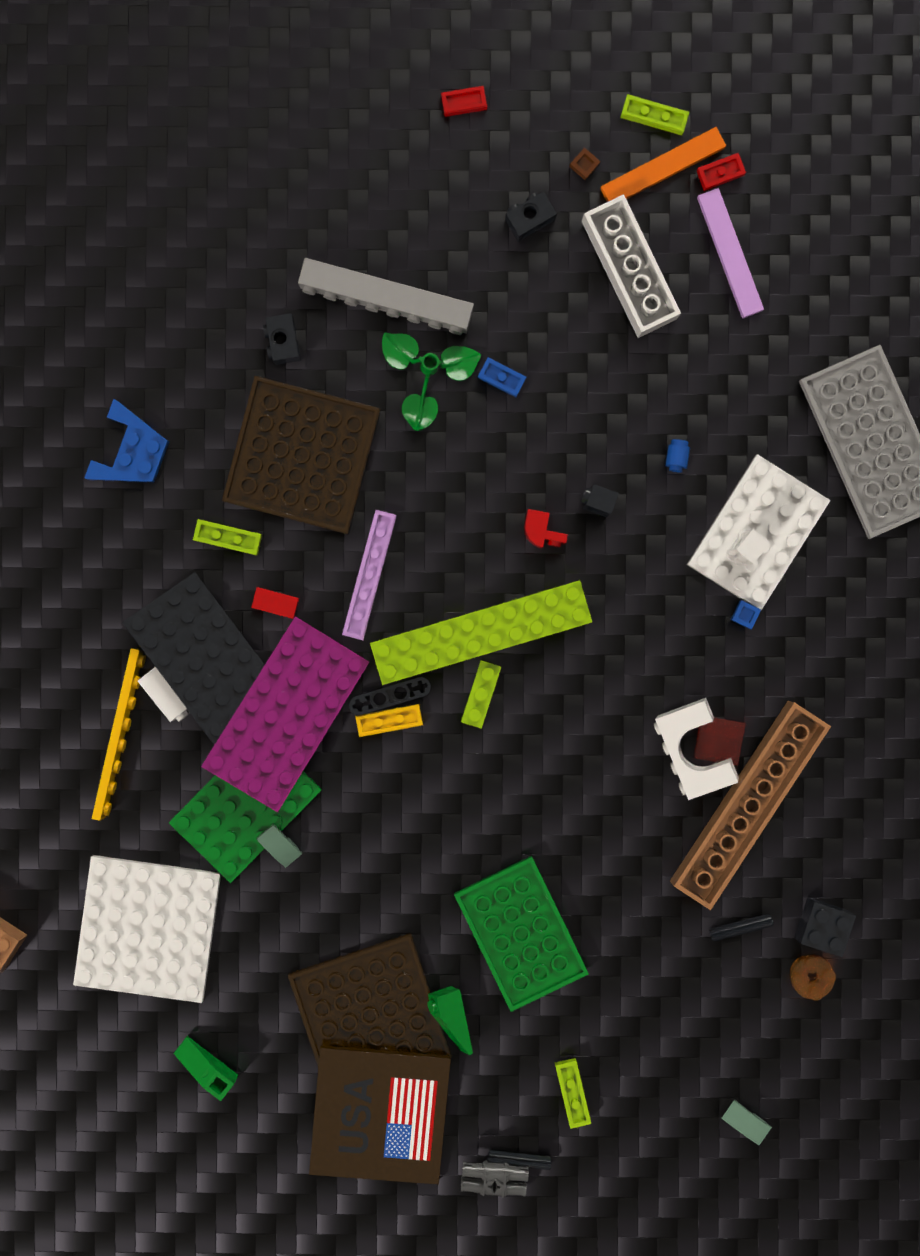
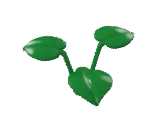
[382,333,481,431]

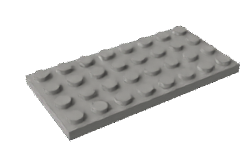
[799,345,920,539]

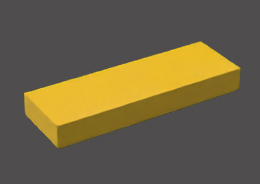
[355,704,423,737]

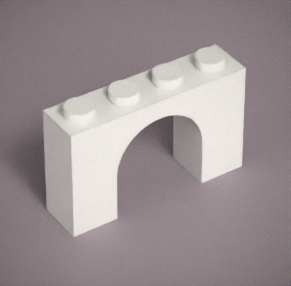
[654,698,739,800]

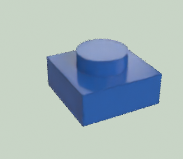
[731,600,761,629]

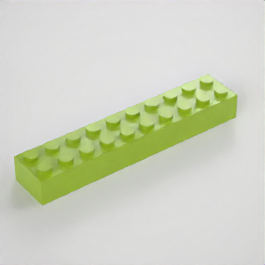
[370,580,592,685]

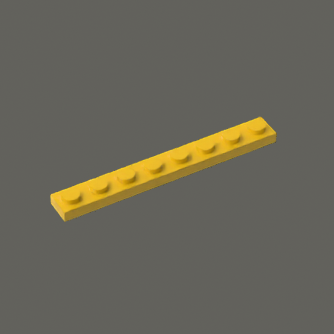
[91,648,146,821]

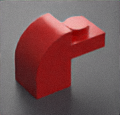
[524,509,568,549]

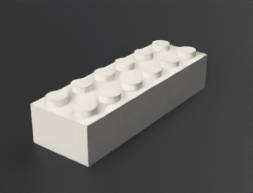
[582,194,681,338]

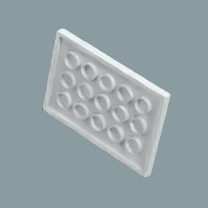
[687,454,830,610]

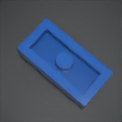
[478,357,526,397]

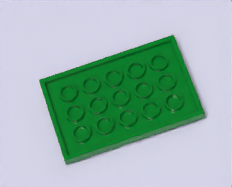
[169,771,322,883]
[454,856,589,1012]

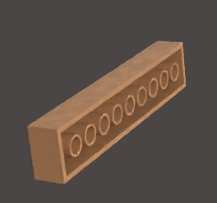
[670,701,831,910]

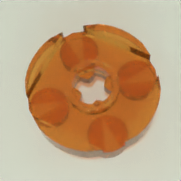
[790,954,836,1000]

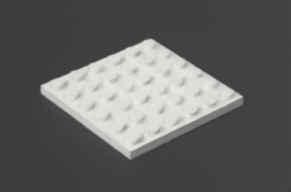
[73,855,221,1003]

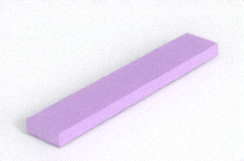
[697,188,764,319]
[342,510,397,640]

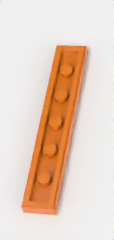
[600,127,726,202]

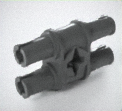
[461,1160,529,1198]

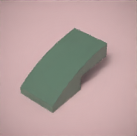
[257,823,302,868]
[722,1100,772,1145]

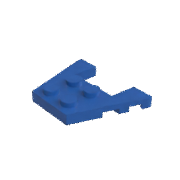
[85,399,169,482]

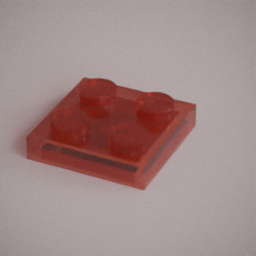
[694,717,745,766]

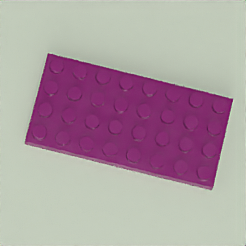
[201,616,369,812]

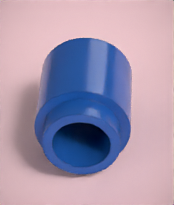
[665,439,690,473]

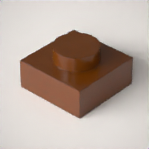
[569,147,601,181]

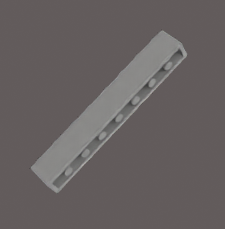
[298,258,474,335]

